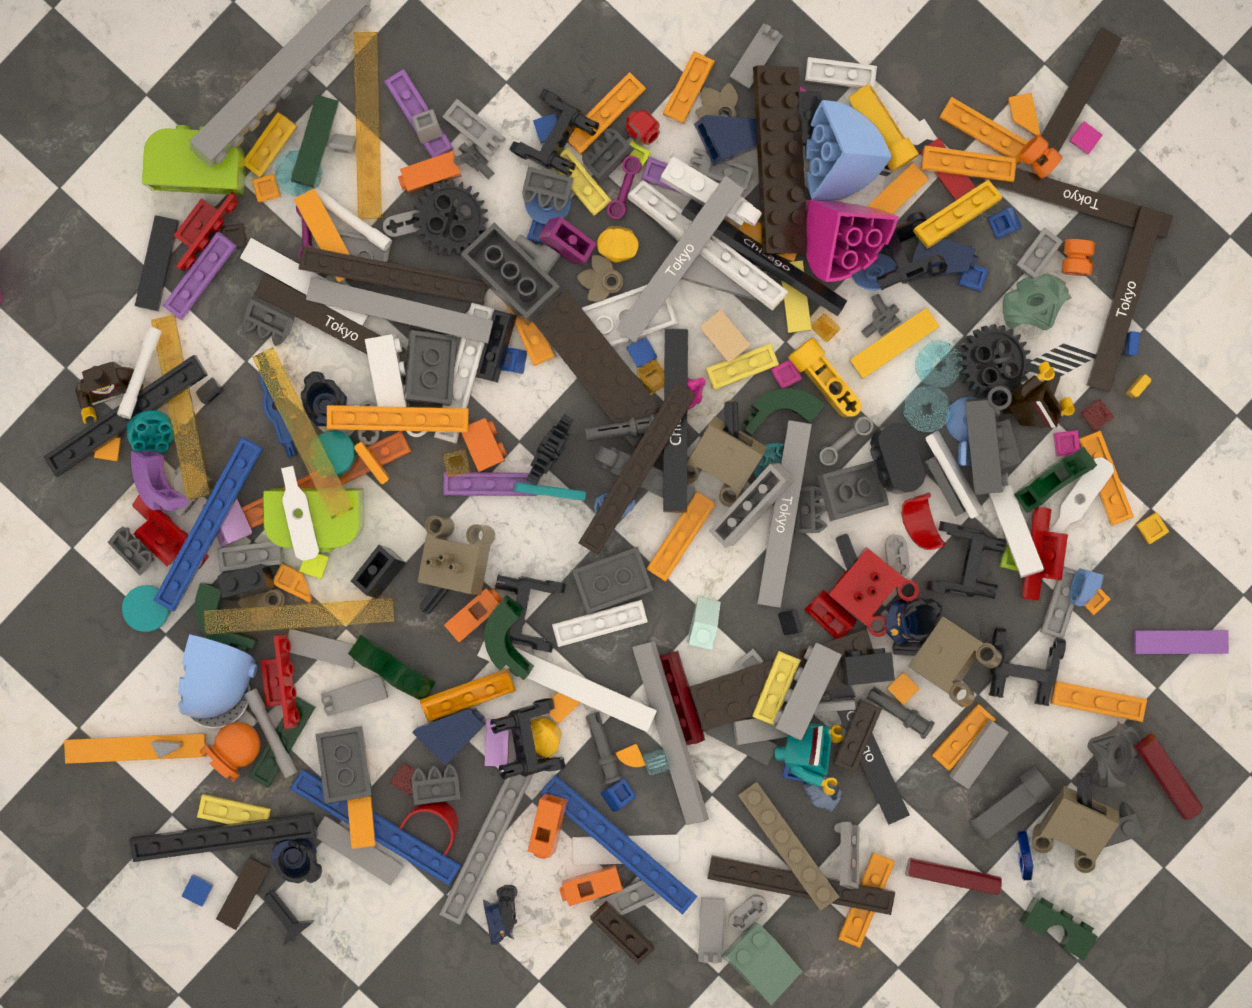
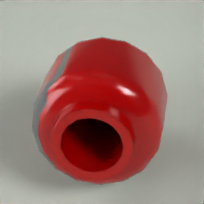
[625,110,660,145]

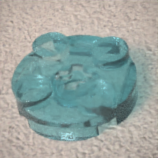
[275,150,323,197]
[915,341,963,388]
[903,386,950,432]

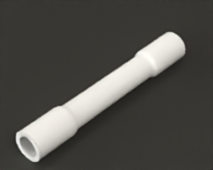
[315,187,392,251]
[117,327,162,419]

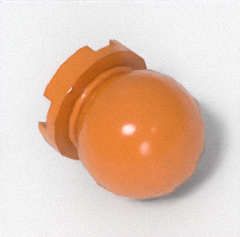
[200,722,261,782]

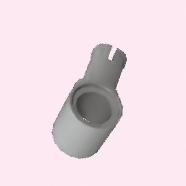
[514,234,561,274]

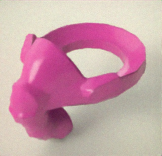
[687,377,706,410]

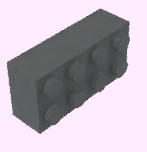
[461,222,561,326]

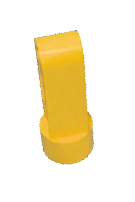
[849,83,919,172]
[788,337,861,418]

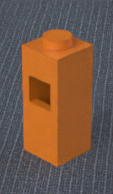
[398,151,462,194]
[444,587,502,642]
[528,793,568,859]
[559,864,623,906]

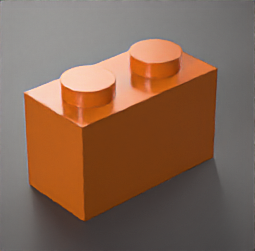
[461,418,507,472]

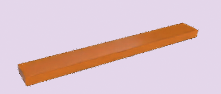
[242,431,412,529]

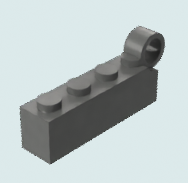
[965,385,1013,495]
[593,445,696,505]

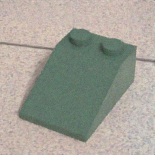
[721,922,803,1005]

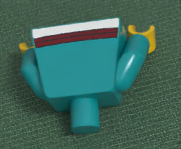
[775,723,843,795]

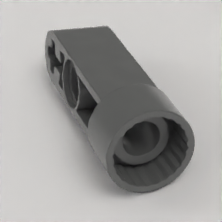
[968,766,1055,841]

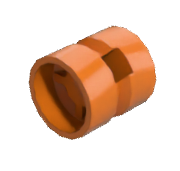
[1018,134,1063,179]
[1061,239,1095,276]

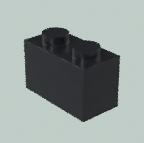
[351,545,406,599]
[217,564,275,601]
[842,648,895,686]

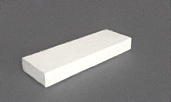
[804,57,877,89]

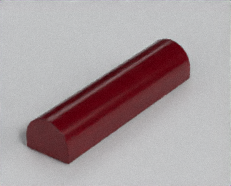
[659,650,706,745]
[1133,733,1203,820]
[905,858,1002,895]

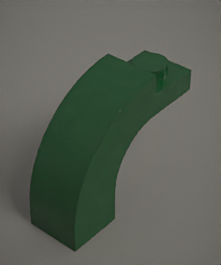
[744,388,825,436]
[1014,446,1097,513]
[195,582,259,652]
[484,594,534,680]

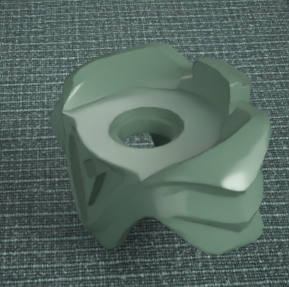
[1003,273,1072,330]

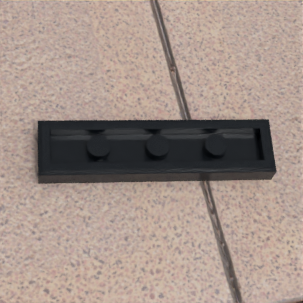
[135,215,179,312]

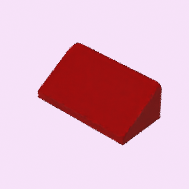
[804,590,857,639]

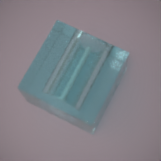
[643,749,669,776]

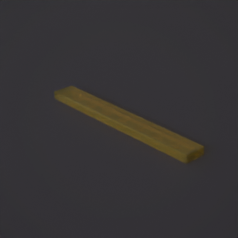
[354,32,382,219]
[151,315,211,500]
[252,347,353,519]
[204,598,394,634]

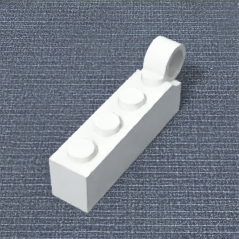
[660,157,762,228]
[365,334,428,437]

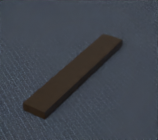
[1041,27,1122,157]

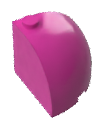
[806,199,898,282]

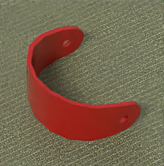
[901,492,945,550]
[399,801,458,855]

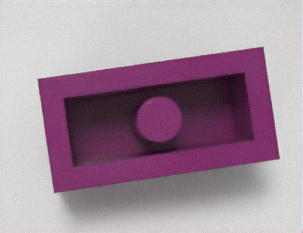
[538,217,597,265]

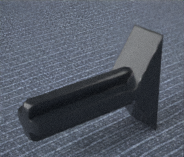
[263,890,315,946]

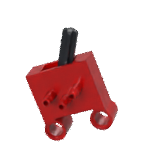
[828,534,919,637]

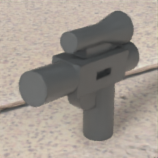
[454,142,495,180]
[861,294,901,338]

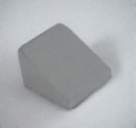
[411,109,442,143]
[329,133,357,154]
[151,740,183,758]

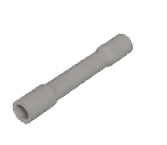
[244,688,297,778]

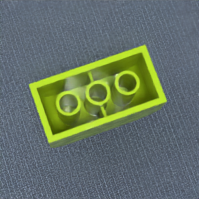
[142,125,246,196]
[264,488,364,552]

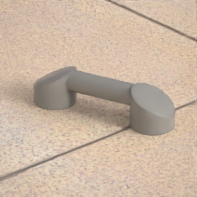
[818,416,873,466]

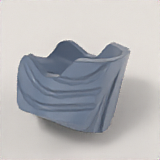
[803,776,842,812]

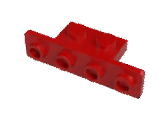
[173,192,239,272]
[132,495,209,569]
[1022,507,1068,601]
[260,634,300,729]

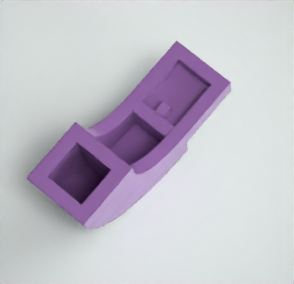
[131,451,188,511]

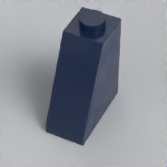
[694,115,757,166]
[912,238,978,279]
[412,707,486,765]

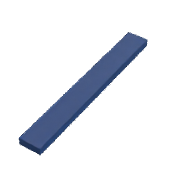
[154,437,264,612]
[290,768,461,885]
[540,774,698,915]

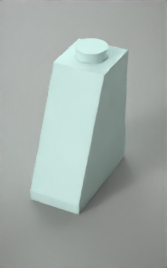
[687,596,721,650]

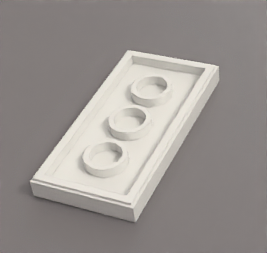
[582,285,678,347]

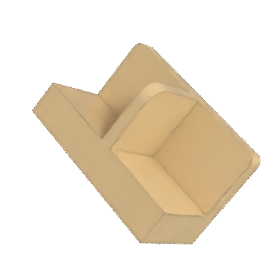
[700,310,751,363]

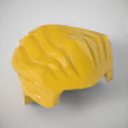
[597,226,639,263]
[530,716,562,758]

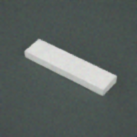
[926,430,984,519]
[988,484,1044,578]
[552,599,648,647]

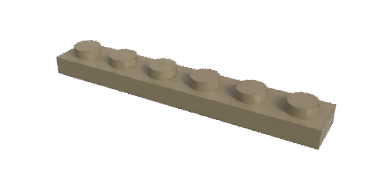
[738,782,839,911]

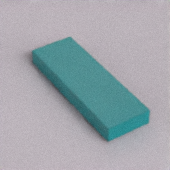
[512,482,586,501]

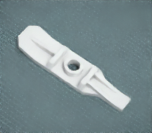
[1050,457,1114,533]
[281,466,319,561]

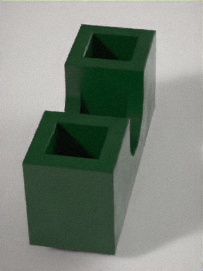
[1019,897,1098,961]

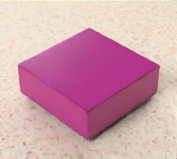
[1069,121,1103,155]
[771,360,802,389]
[1053,430,1080,456]

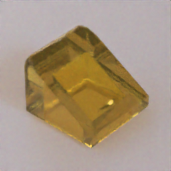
[811,313,840,342]
[636,359,664,395]
[443,449,470,477]

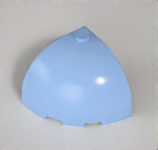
[805,100,892,201]
[178,634,257,718]

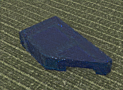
[1017,831,1034,881]

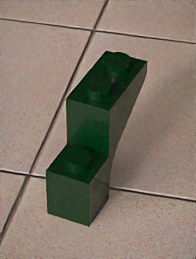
[348,635,436,700]

